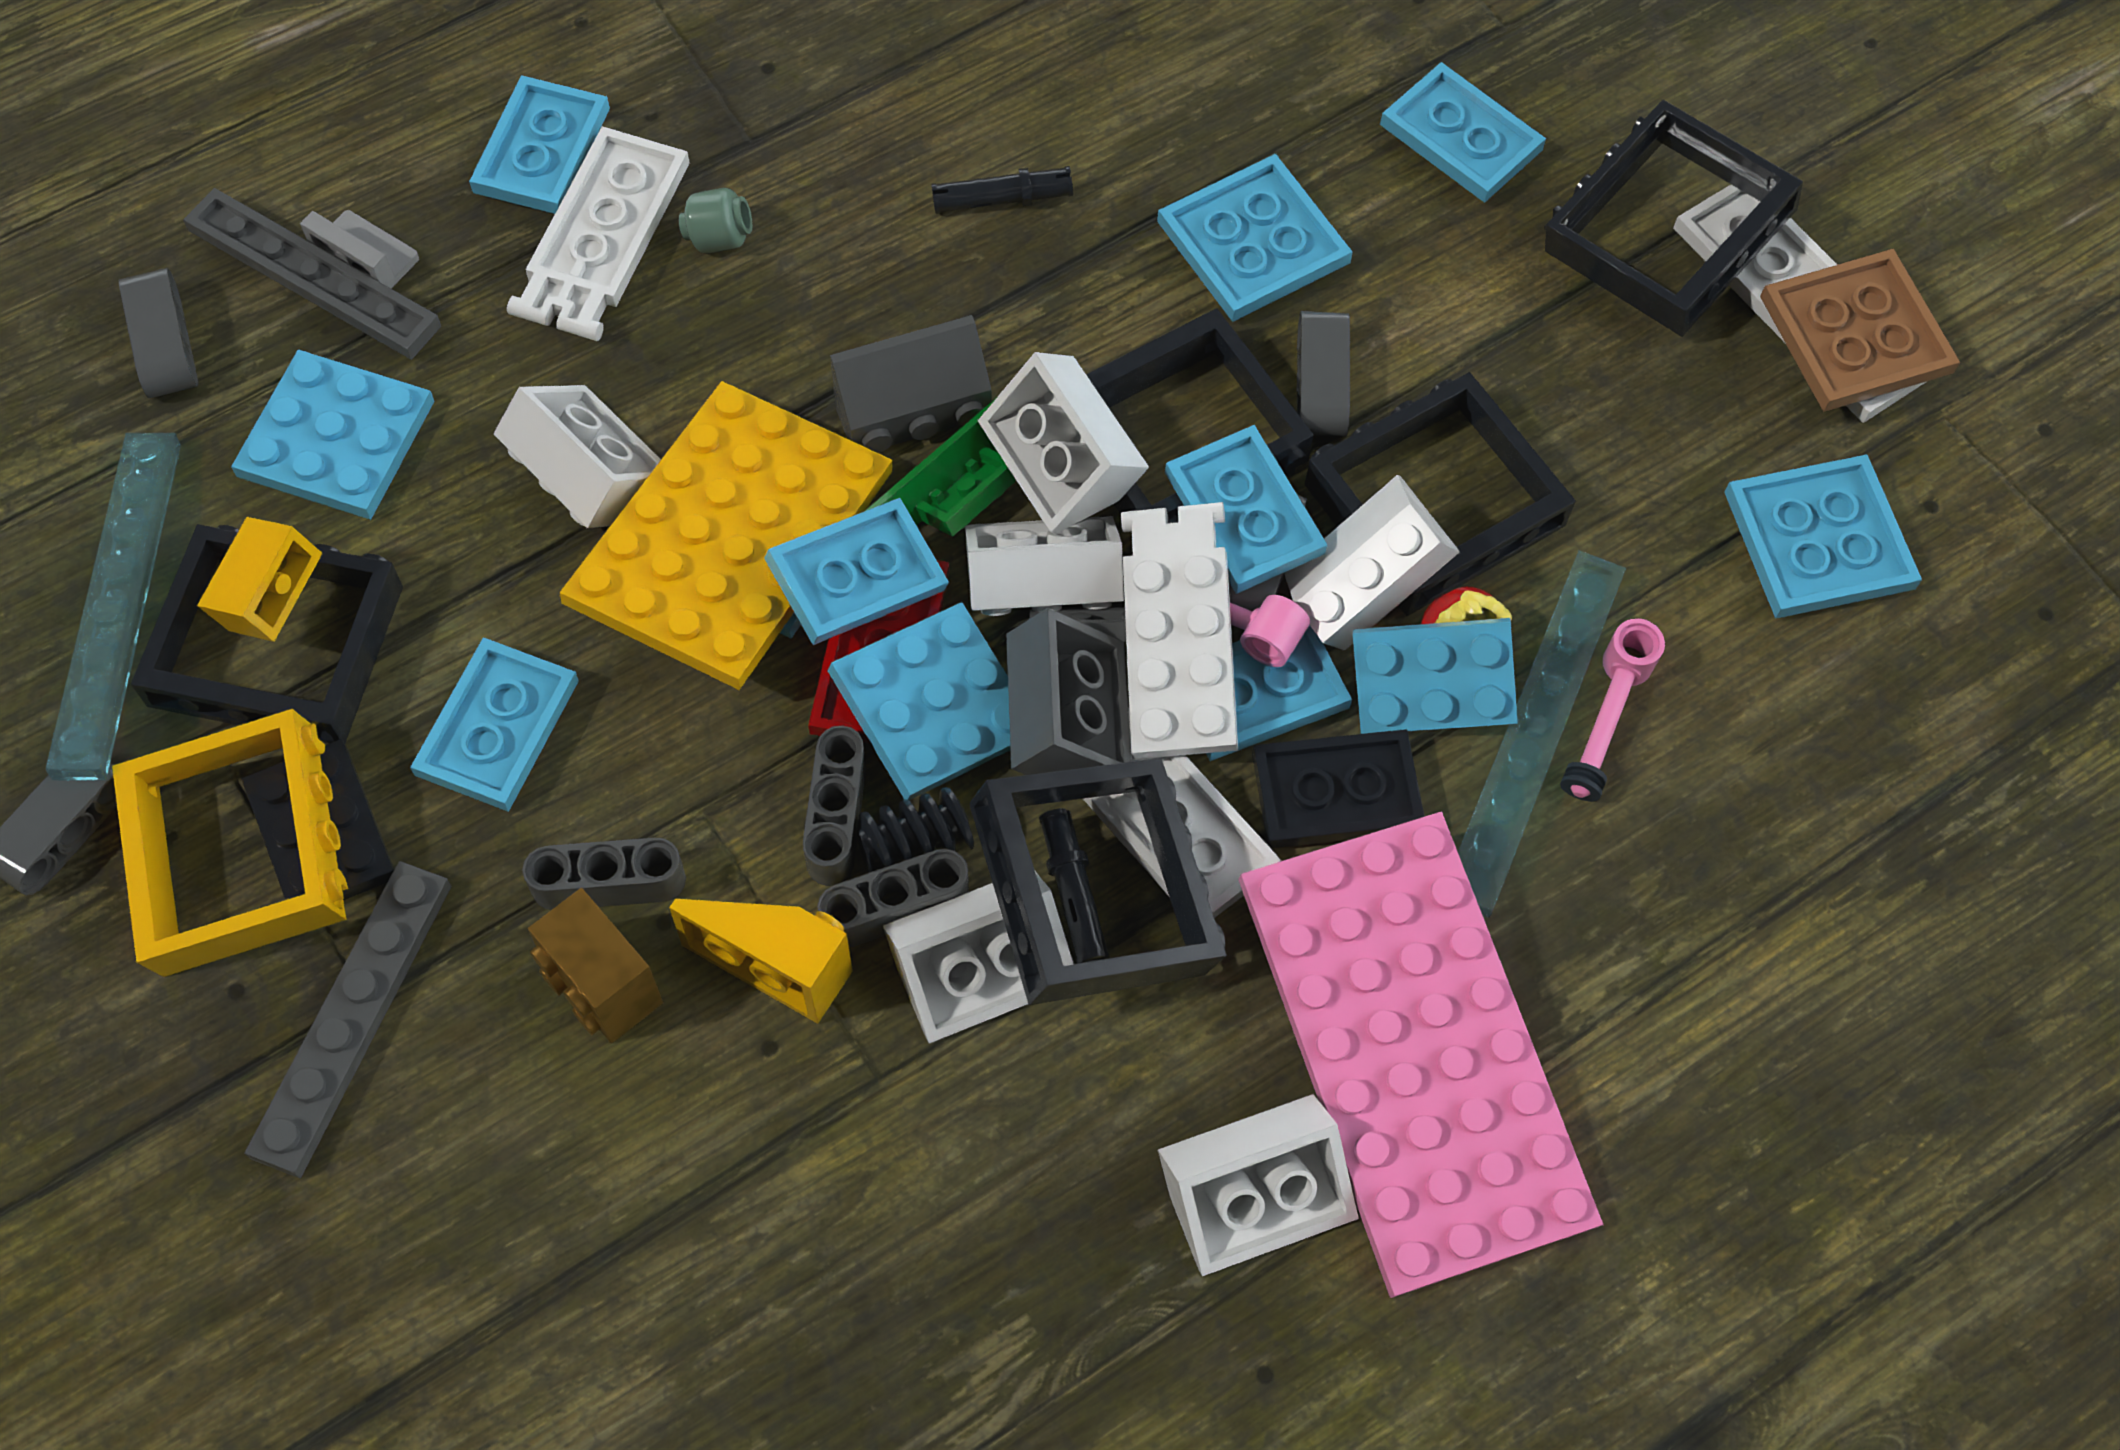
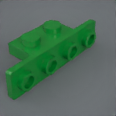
[865,397,1017,537]

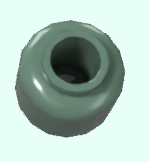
[679,188,753,254]

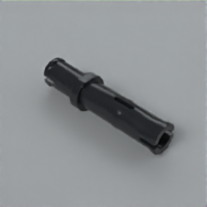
[931,166,1073,214]
[1039,808,1110,964]

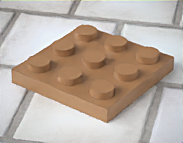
[1760,249,1960,412]

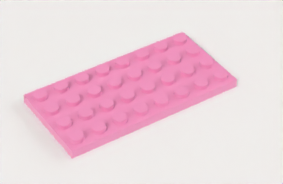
[1238,811,1603,1298]

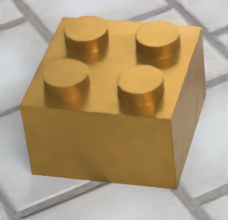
[527,887,663,1044]

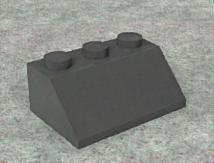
[830,315,992,453]
[1006,608,1132,775]

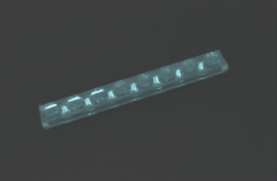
[45,433,181,780]
[1458,550,1626,918]

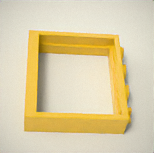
[112,709,348,977]

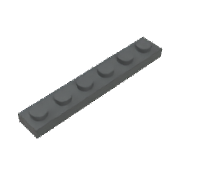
[183,188,441,360]
[244,861,452,1179]

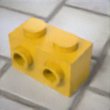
[197,517,322,642]

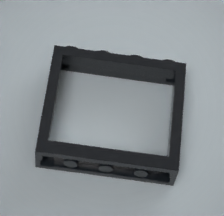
[1544,100,1803,337]
[1086,308,1314,523]
[1305,372,1576,616]
[131,524,403,744]
[969,758,1227,1005]

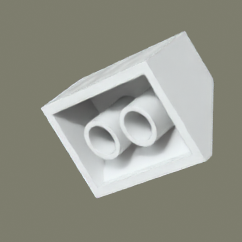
[978,352,1149,533]
[494,385,661,528]
[1284,475,1460,650]
[965,516,1124,616]
[883,871,1073,1043]
[1158,1094,1359,1276]

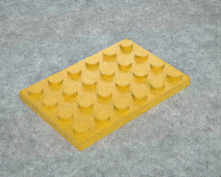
[560,381,893,690]

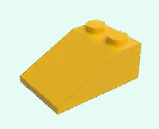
[669,899,853,1024]

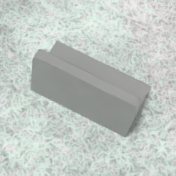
[300,210,419,289]

